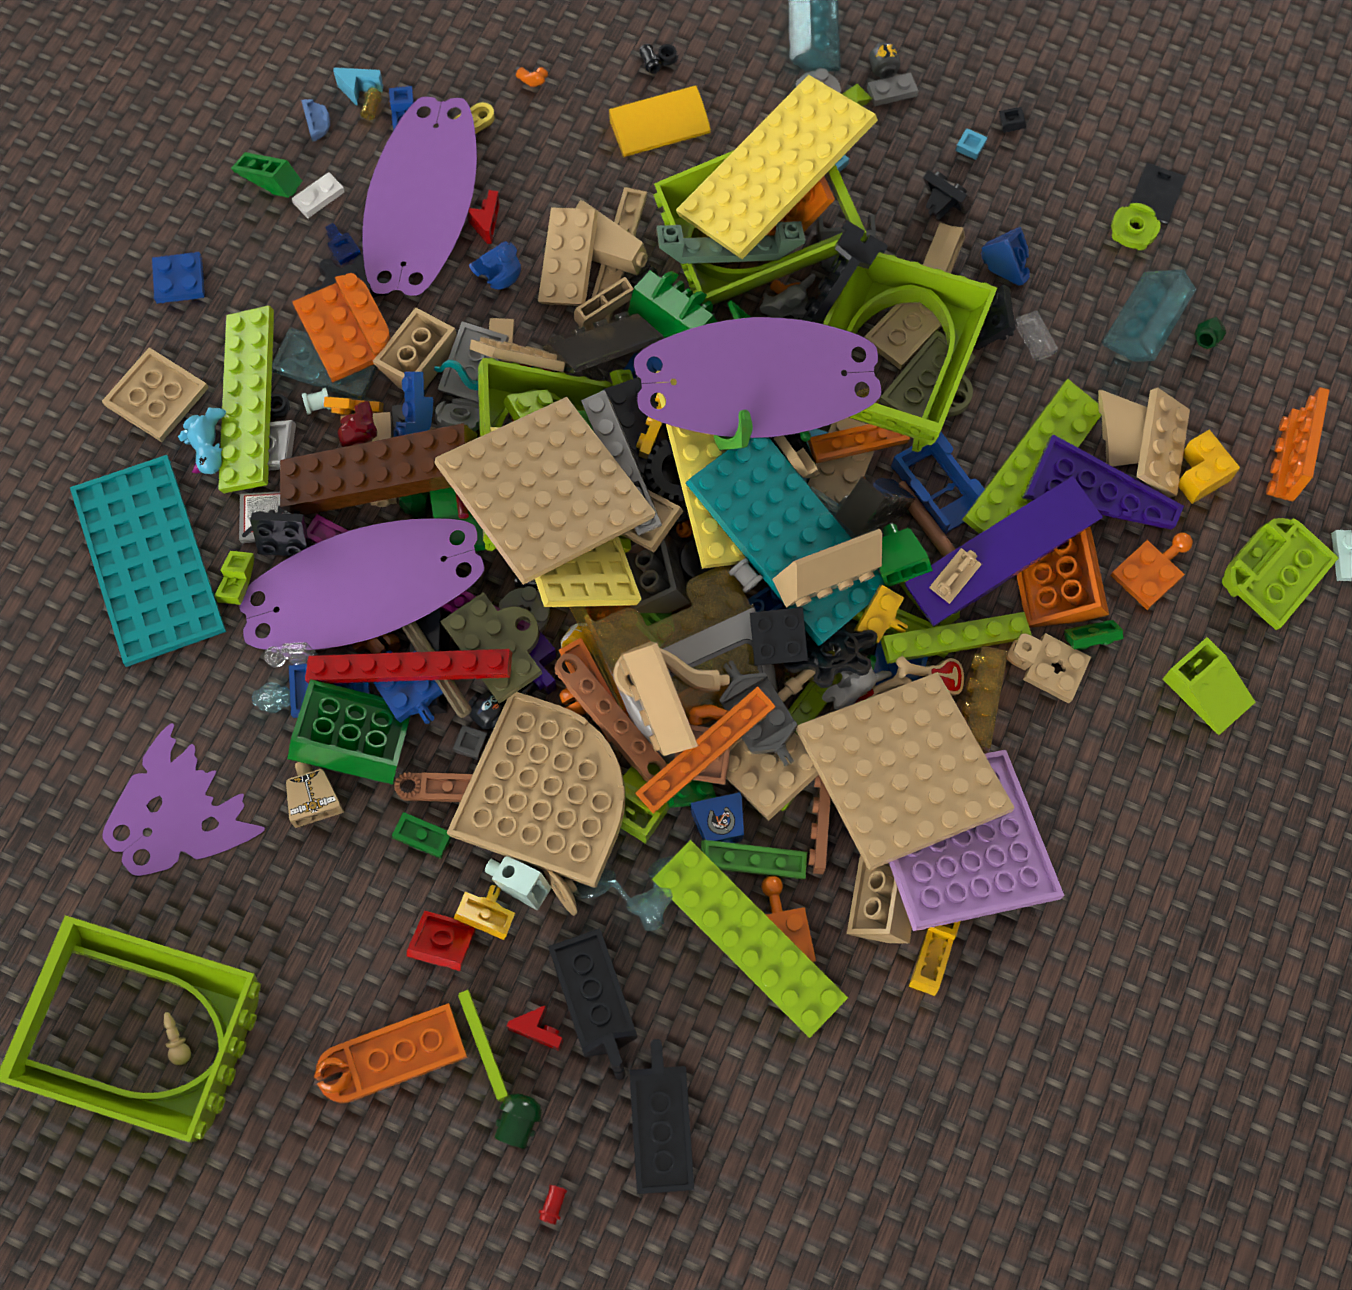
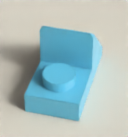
[334,68,383,105]

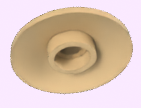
[544,870,577,916]

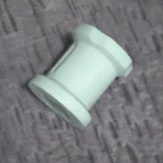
[302,388,331,415]

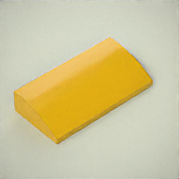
[609,85,711,157]

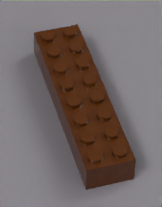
[280,423,477,515]

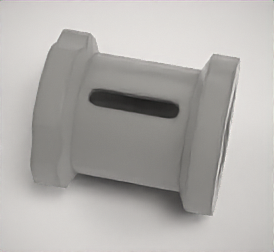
[729,558,763,593]

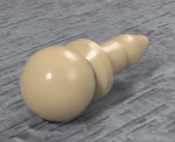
[164,1012,191,1065]

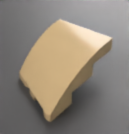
[1098,390,1147,466]

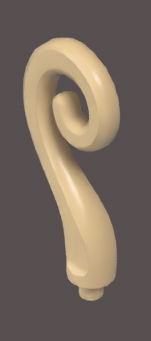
[613,647,730,697]

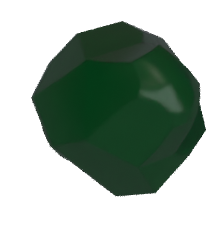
[1194,317,1226,349]
[399,492,429,519]

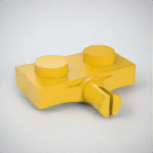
[854,585,908,643]
[453,885,515,940]

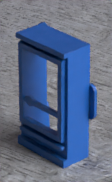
[891,432,984,534]

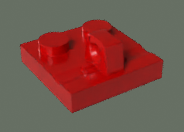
[407,910,476,971]

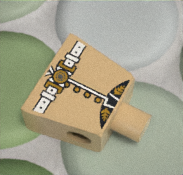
[286,762,344,828]

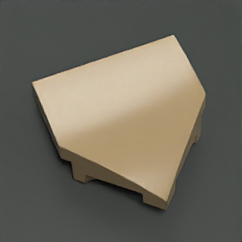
[774,435,820,478]

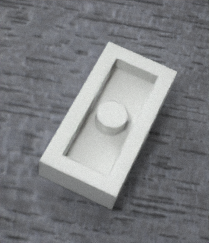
[292,172,345,218]

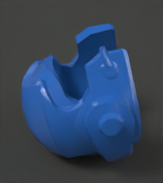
[469,241,521,290]

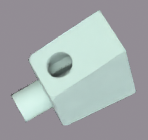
[485,856,551,911]

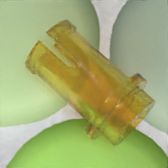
[360,88,382,120]

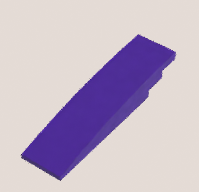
[904,476,1103,627]

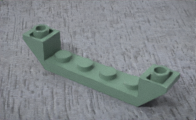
[656,221,805,264]

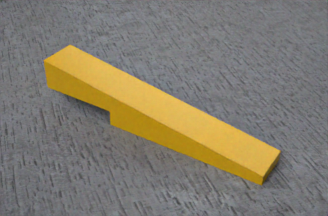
[909,921,961,996]

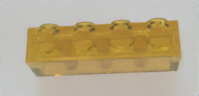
[962,646,1008,754]

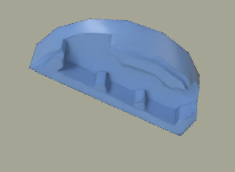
[301,99,330,142]

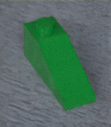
[231,152,303,198]

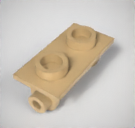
[929,548,982,604]

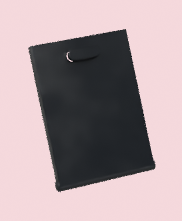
[1129,162,1187,225]

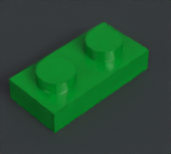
[1064,620,1123,650]
[667,780,716,808]
[392,812,452,859]

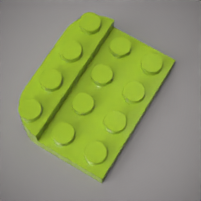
[1222,518,1339,630]

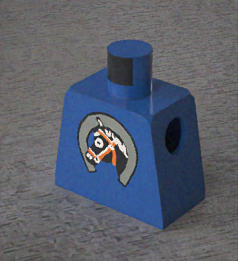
[690,792,744,843]

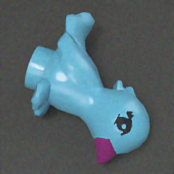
[178,407,226,474]

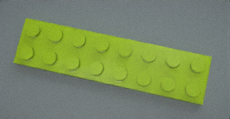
[218,305,274,493]
[962,379,1102,534]
[652,840,848,1038]

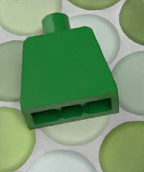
[879,524,933,588]

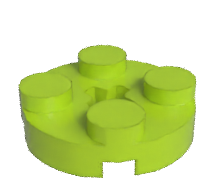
[1111,203,1160,250]

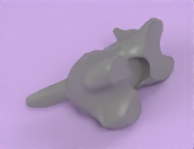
[760,273,816,320]
[822,667,892,711]

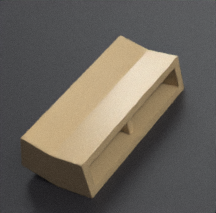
[923,222,965,274]
[574,277,634,331]

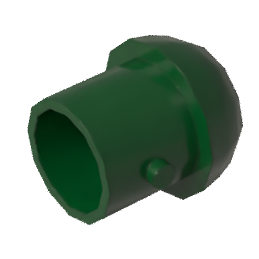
[494,1093,541,1149]

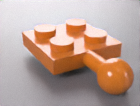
[1110,533,1193,610]
[761,875,816,963]

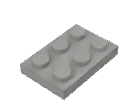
[438,321,509,404]

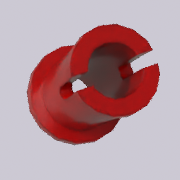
[538,1185,567,1225]

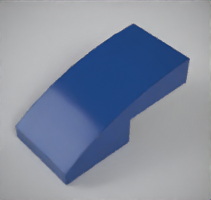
[389,86,414,131]

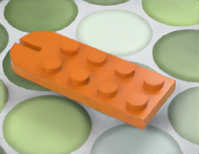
[314,1003,468,1103]

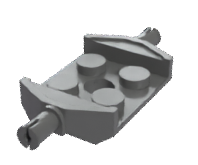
[719,661,797,767]

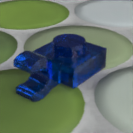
[325,223,361,266]

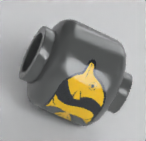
[869,42,901,79]

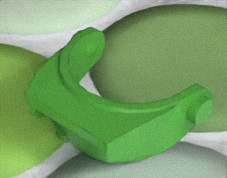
[714,409,753,450]

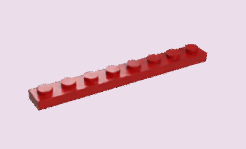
[305,649,512,684]

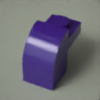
[529,632,557,695]

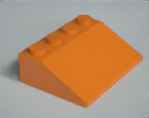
[1017,526,1109,628]

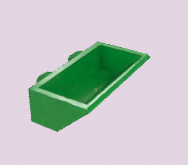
[625,271,717,343]

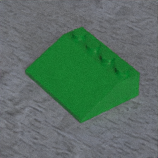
[287,679,410,784]

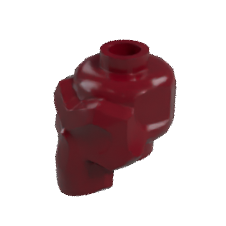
[338,401,378,448]

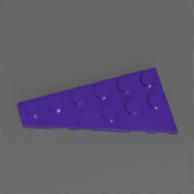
[1022,434,1184,530]

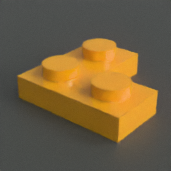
[324,397,384,415]

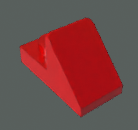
[467,190,500,244]
[506,1006,564,1051]

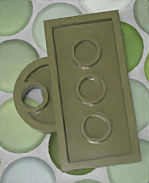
[879,330,976,418]
[440,592,543,704]

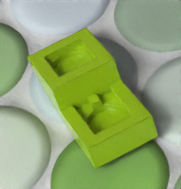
[214,551,255,605]

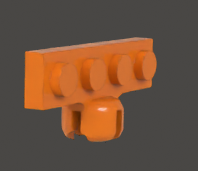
[558,638,617,743]

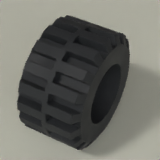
[644,440,686,506]

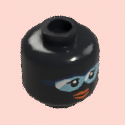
[468,691,505,730]

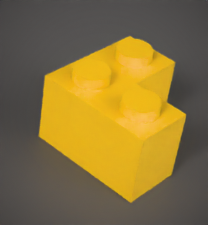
[1178,429,1240,504]

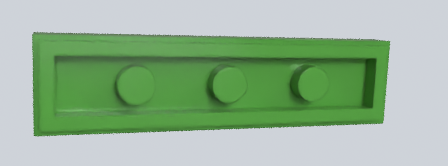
[701,840,807,880]

